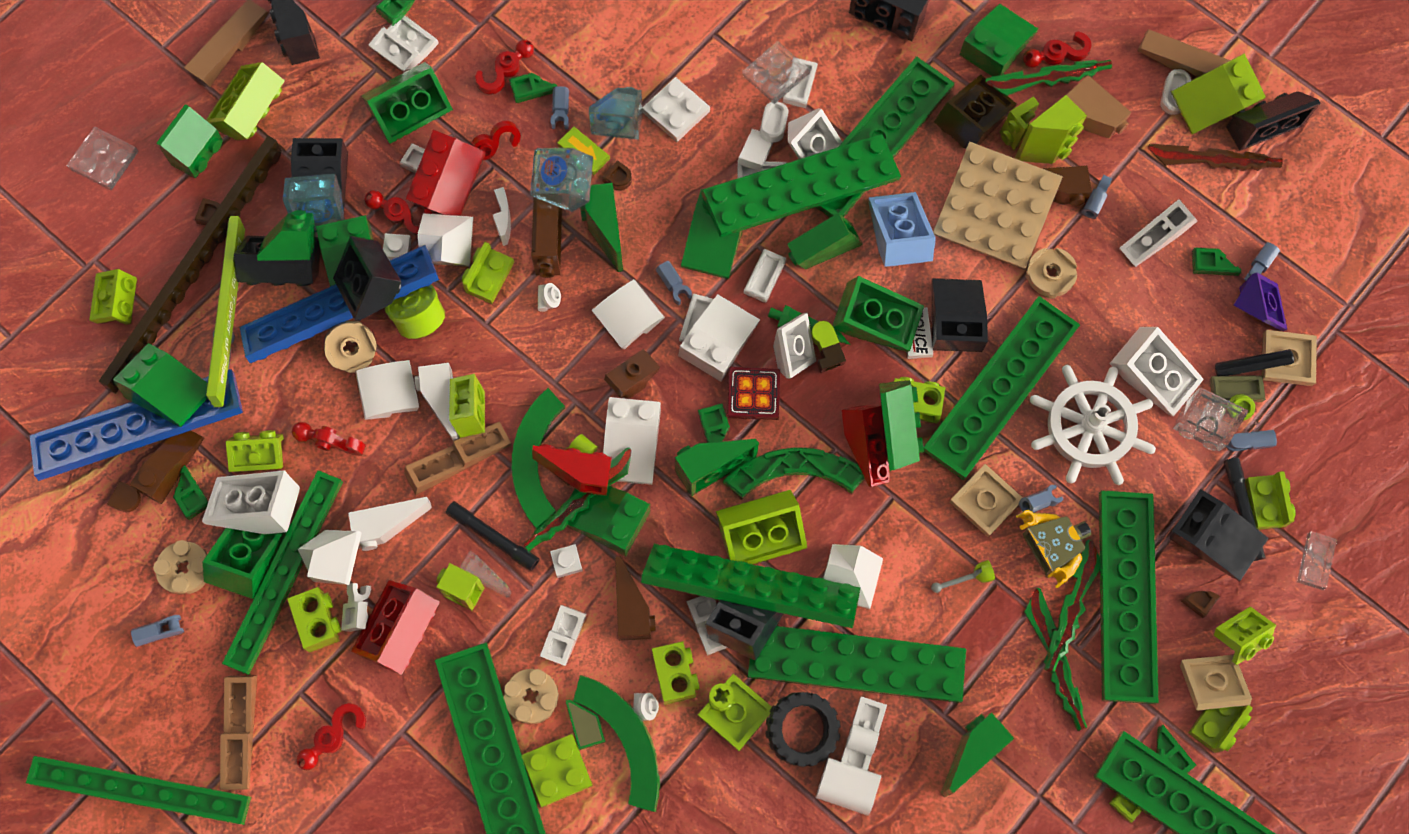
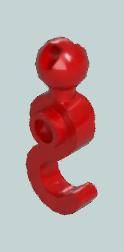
[1023,31,1092,68]
[475,40,534,95]
[471,121,521,160]
[364,190,432,235]
[292,422,366,456]
[296,703,366,771]

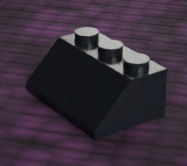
[1226,91,1321,151]
[234,236,321,286]
[333,236,401,321]

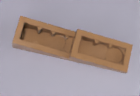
[184,0,269,87]
[1138,29,1230,77]
[404,422,511,495]
[220,675,257,790]

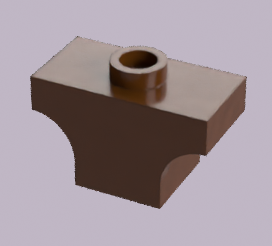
[604,349,660,399]

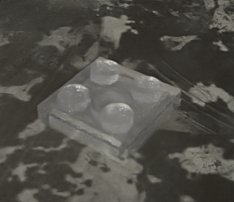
[742,41,810,104]
[67,126,139,190]

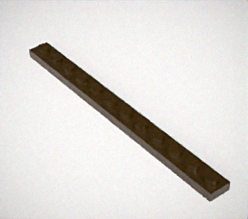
[99,136,282,394]

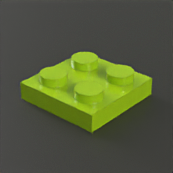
[698,674,772,752]
[522,734,593,808]

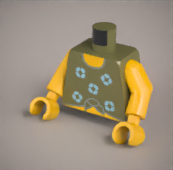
[1016,510,1091,588]

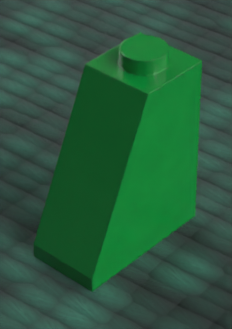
[787,213,863,270]

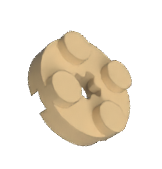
[1025,248,1077,299]
[324,321,377,373]
[153,540,207,595]
[504,669,559,724]

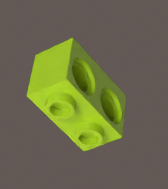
[449,374,485,438]
[893,377,946,423]
[436,563,485,611]
[287,587,341,653]
[652,641,700,705]

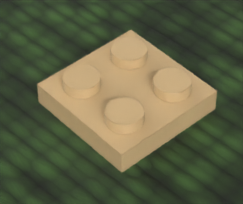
[1262,330,1317,386]
[949,464,1023,537]
[1180,655,1252,710]

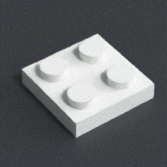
[642,77,710,142]

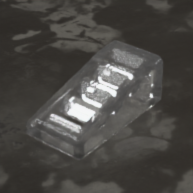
[460,550,511,597]

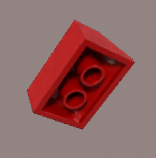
[406,130,485,216]
[351,580,440,675]

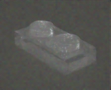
[1297,531,1337,590]

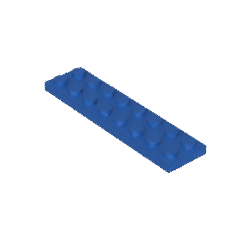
[240,245,439,363]
[30,369,243,481]

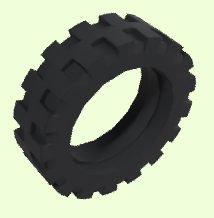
[765,692,841,767]

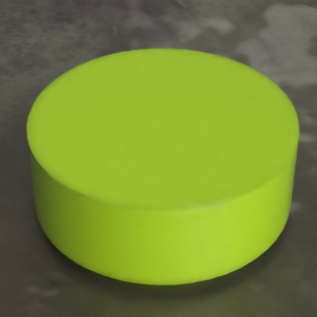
[1227,394,1255,421]

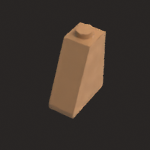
[1067,75,1131,139]

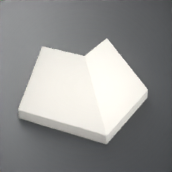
[788,108,842,159]
[418,213,473,267]
[773,313,816,378]
[298,530,362,585]
[823,544,883,609]

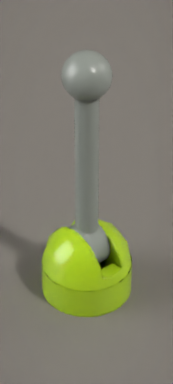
[931,560,995,593]

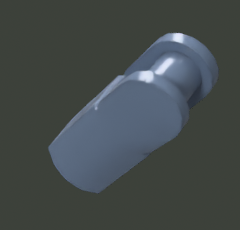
[1225,430,1277,451]
[131,615,184,647]

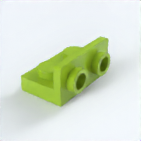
[999,96,1039,150]
[462,242,515,304]
[89,269,137,324]
[226,430,284,472]
[1245,471,1296,530]
[1214,606,1276,665]
[1188,705,1253,753]

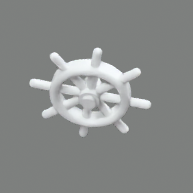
[1030,365,1156,485]

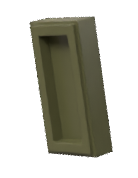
[1210,375,1266,403]

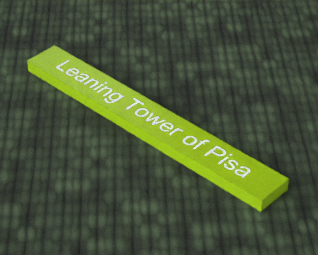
[206,216,245,407]

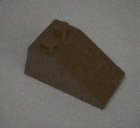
[934,75,1017,149]

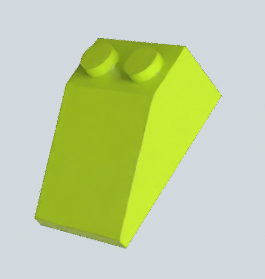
[1170,54,1266,134]

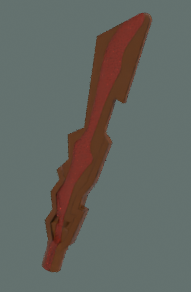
[1148,144,1283,171]

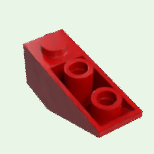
[842,405,890,487]
[532,444,612,495]

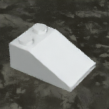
[678,294,760,381]
[1109,327,1204,416]
[603,397,661,485]
[202,470,300,534]

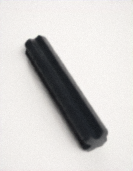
[1215,349,1294,376]

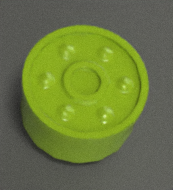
[385,285,445,339]

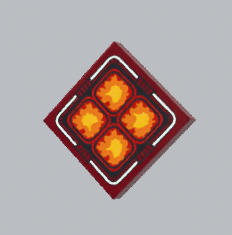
[727,367,780,420]

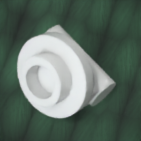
[538,283,561,312]
[633,693,659,721]

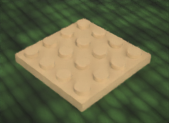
[933,142,1063,270]

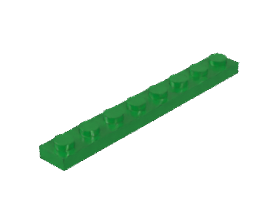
[222,470,343,675]
[26,756,251,825]

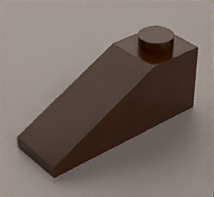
[1042,165,1092,206]
[130,430,204,504]
[615,556,656,640]

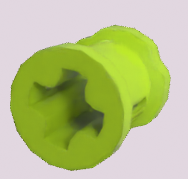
[709,683,734,711]

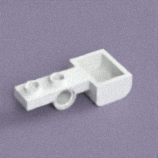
[815,696,887,816]

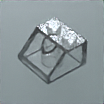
[1173,387,1248,452]

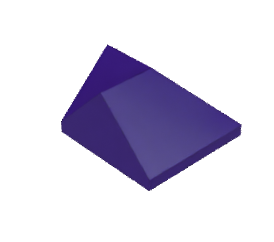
[1234,273,1287,331]

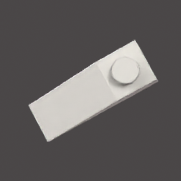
[1120,199,1197,267]
[415,363,460,441]
[349,497,432,551]

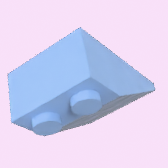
[868,192,936,267]

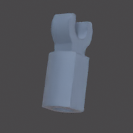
[550,86,569,129]
[1082,175,1112,219]
[1244,242,1280,281]
[656,261,692,306]
[1019,484,1063,513]

